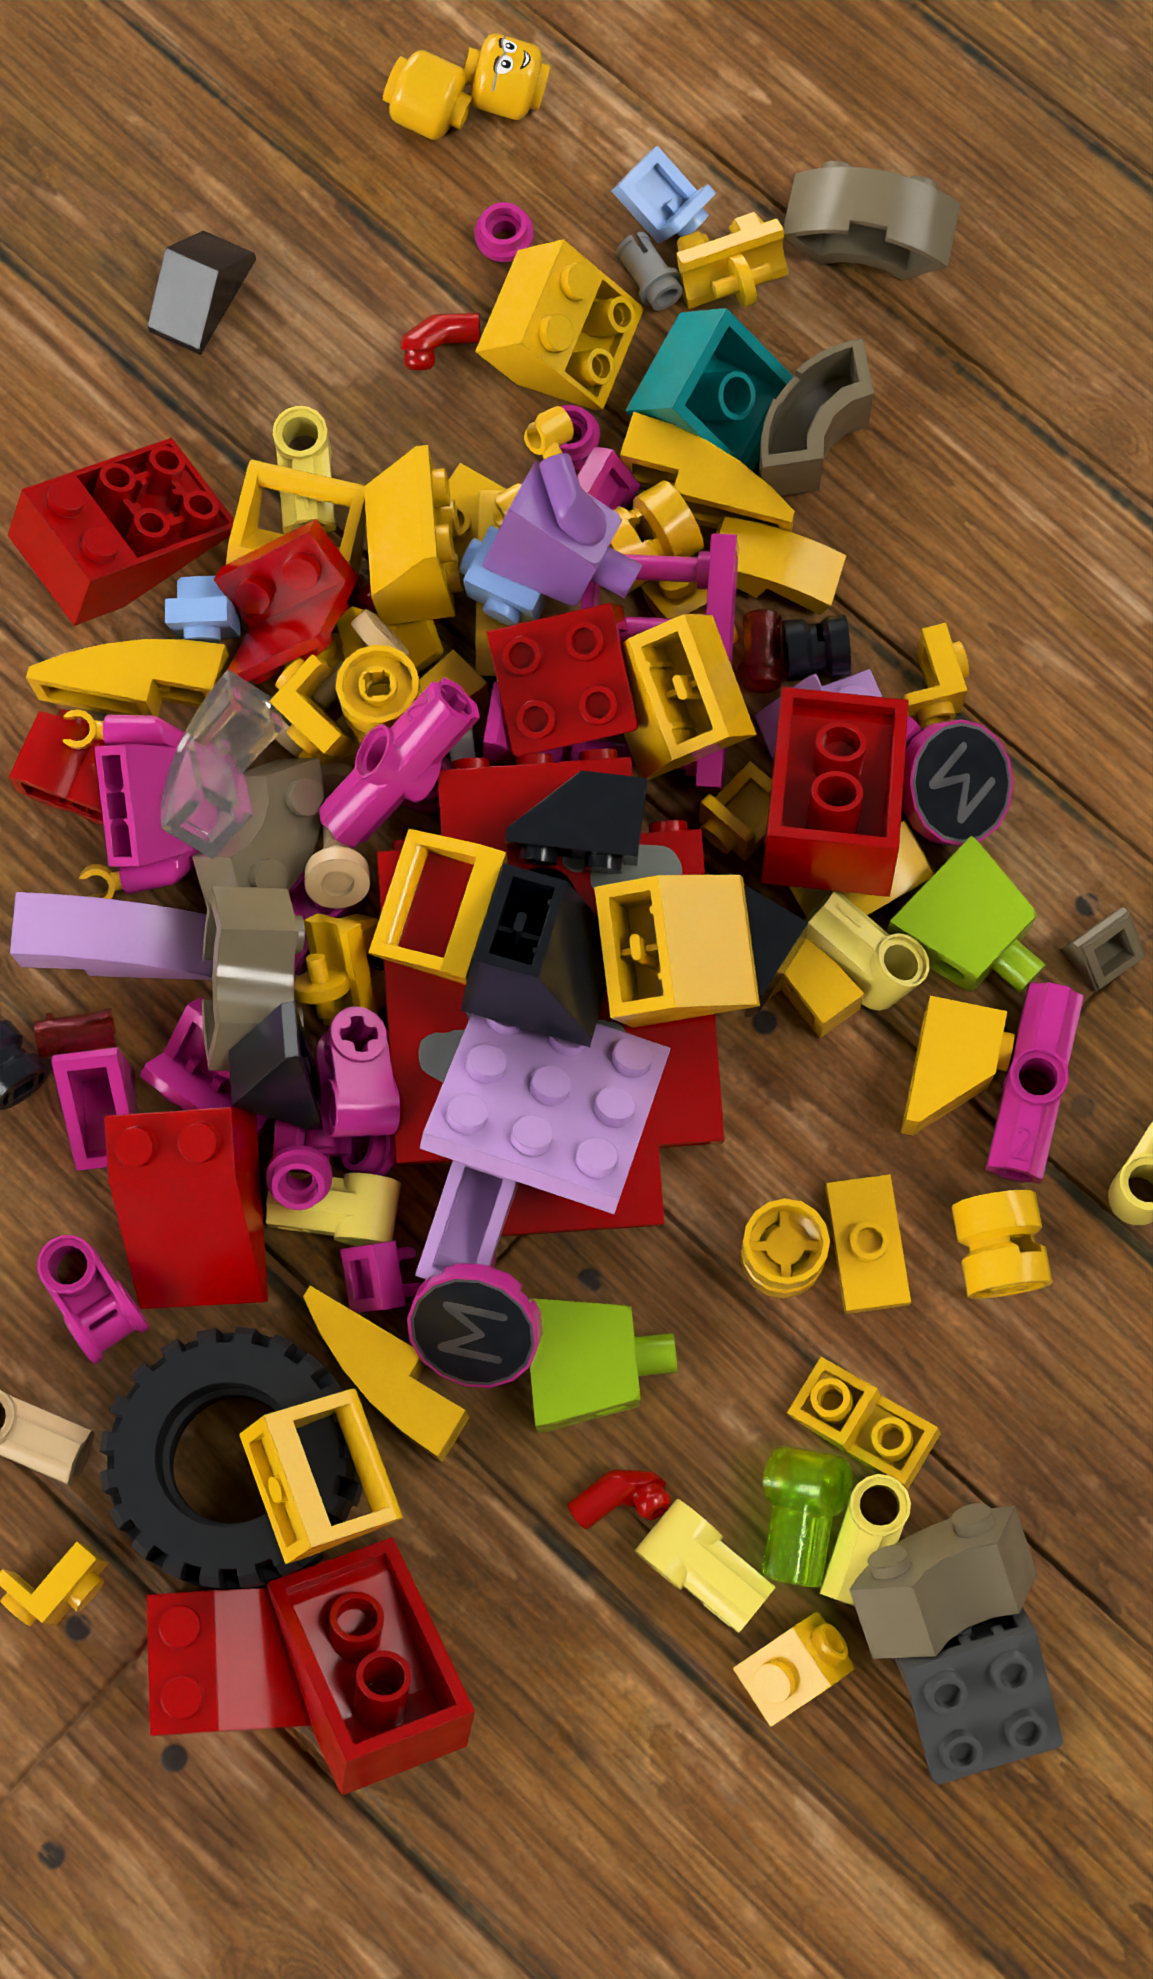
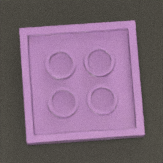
[420,1014,671,1214]

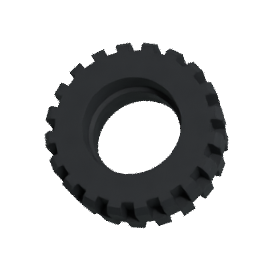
[100,1327,363,1590]

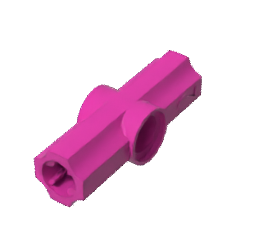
[319,677,480,848]
[986,982,1084,1184]

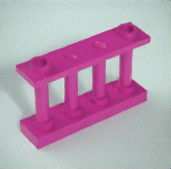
[561,533,739,793]

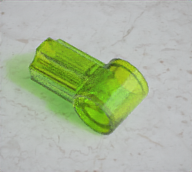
[762,1445,853,1588]

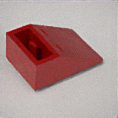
[8,438,234,626]

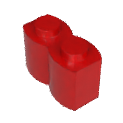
[8,709,106,826]

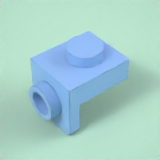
[611,146,716,244]
[459,525,545,626]
[165,576,240,644]

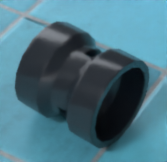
[782,615,851,681]
[0,1020,50,1110]

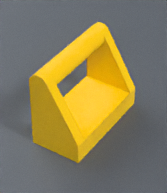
[226,459,366,576]
[368,829,508,985]
[239,1388,403,1564]

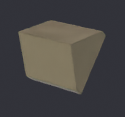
[1060,907,1146,992]

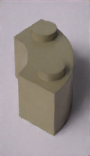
[783,161,961,280]
[758,338,874,496]
[192,757,324,908]
[202,886,305,1071]
[849,1503,1037,1659]

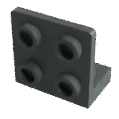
[893,1607,1063,1785]

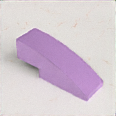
[10,892,213,980]
[415,1160,519,1280]

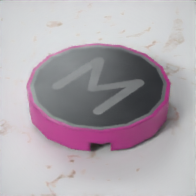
[902,719,1014,846]
[407,1263,543,1388]

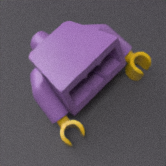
[482,406,642,605]

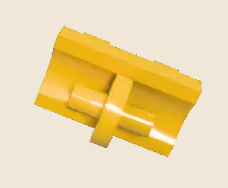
[676,212,788,309]
[294,913,387,1026]

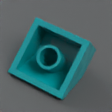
[625,308,793,471]

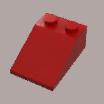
[761,687,909,897]
[104,1107,268,1309]
[267,1537,475,1796]
[146,1588,312,1736]

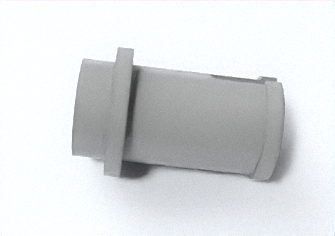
[615,232,683,311]

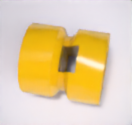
[609,480,704,593]
[335,645,422,746]
[951,1190,1053,1299]
[740,1198,830,1299]

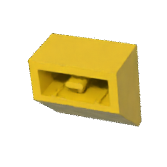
[475,239,644,411]
[364,445,464,625]
[622,614,757,781]
[594,875,760,1028]

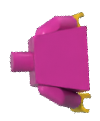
[63,709,238,899]

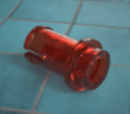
[738,609,787,693]
[34,1008,117,1058]

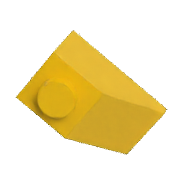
[901,995,1015,1136]

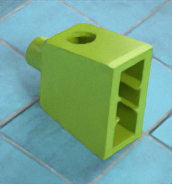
[887,836,1046,994]
[529,1298,678,1433]

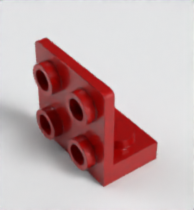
[213,519,359,689]
[486,602,639,757]

